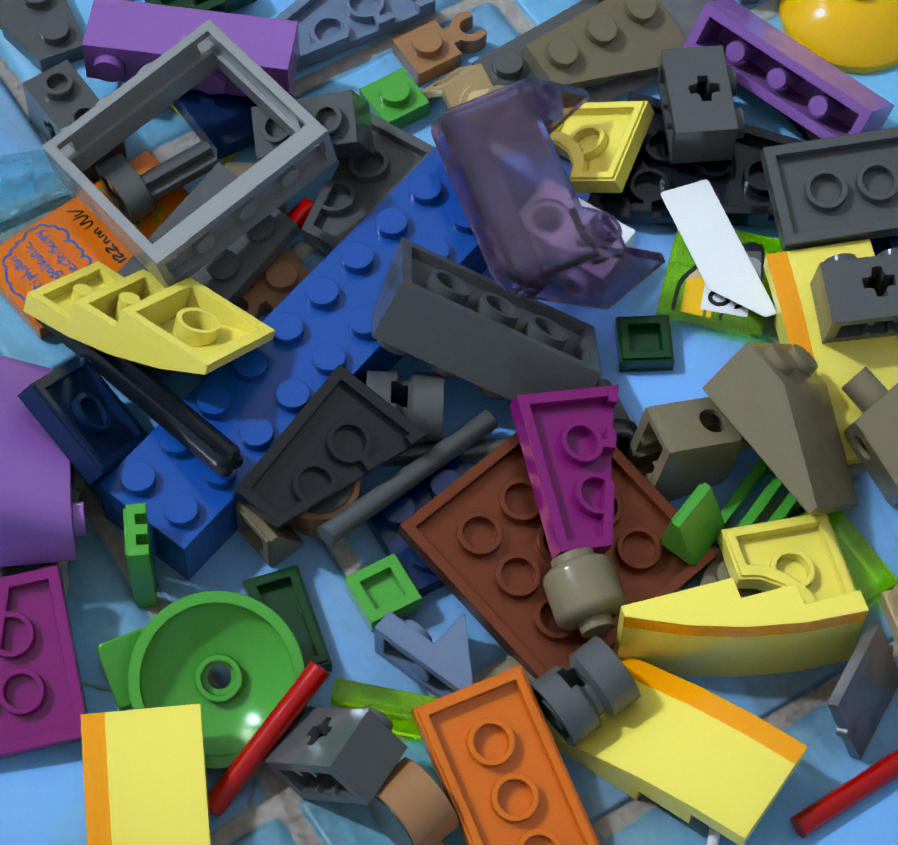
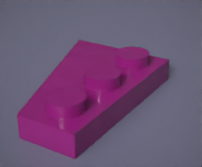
[509,385,619,560]
[0,565,88,759]

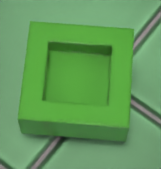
[359,68,430,129]
[344,553,422,633]

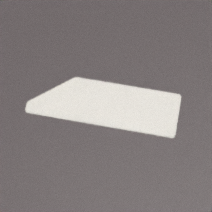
[661,179,776,317]

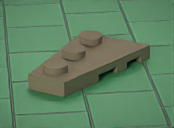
[520,0,687,95]

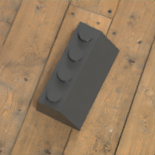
[372,237,602,401]

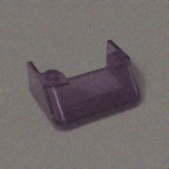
[431,77,666,309]

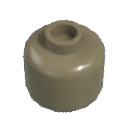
[543,547,626,638]

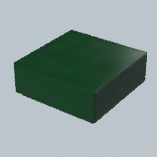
[614,315,674,372]

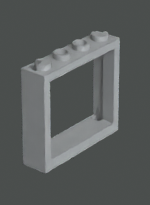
[42,19,338,288]

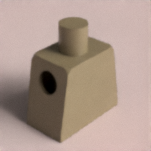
[841,367,898,507]
[625,397,752,502]

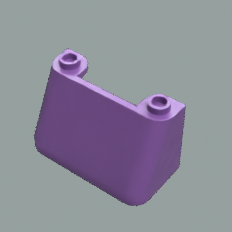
[0,355,87,567]

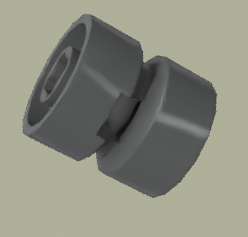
[366,370,445,444]
[530,636,641,747]

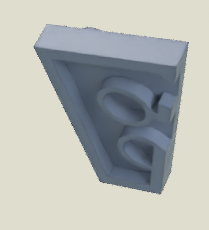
[275,0,435,71]

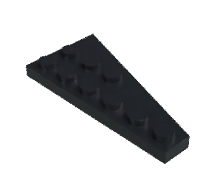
[587,91,803,226]

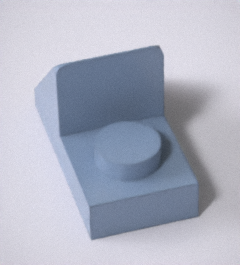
[374,611,473,699]

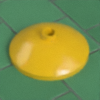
[779,0,898,74]

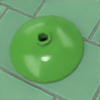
[128,590,305,769]

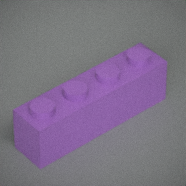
[82,0,300,97]
[683,0,895,139]

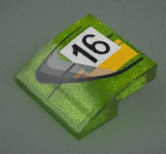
[656,229,782,339]

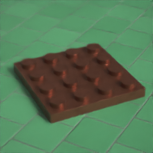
[397,432,718,679]

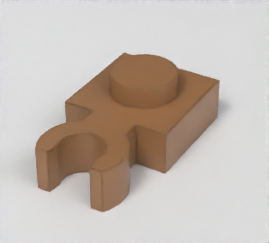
[392,11,487,86]
[235,249,310,320]

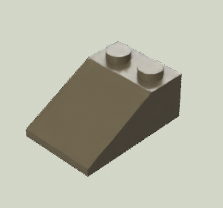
[702,342,859,515]

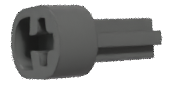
[95,140,219,224]

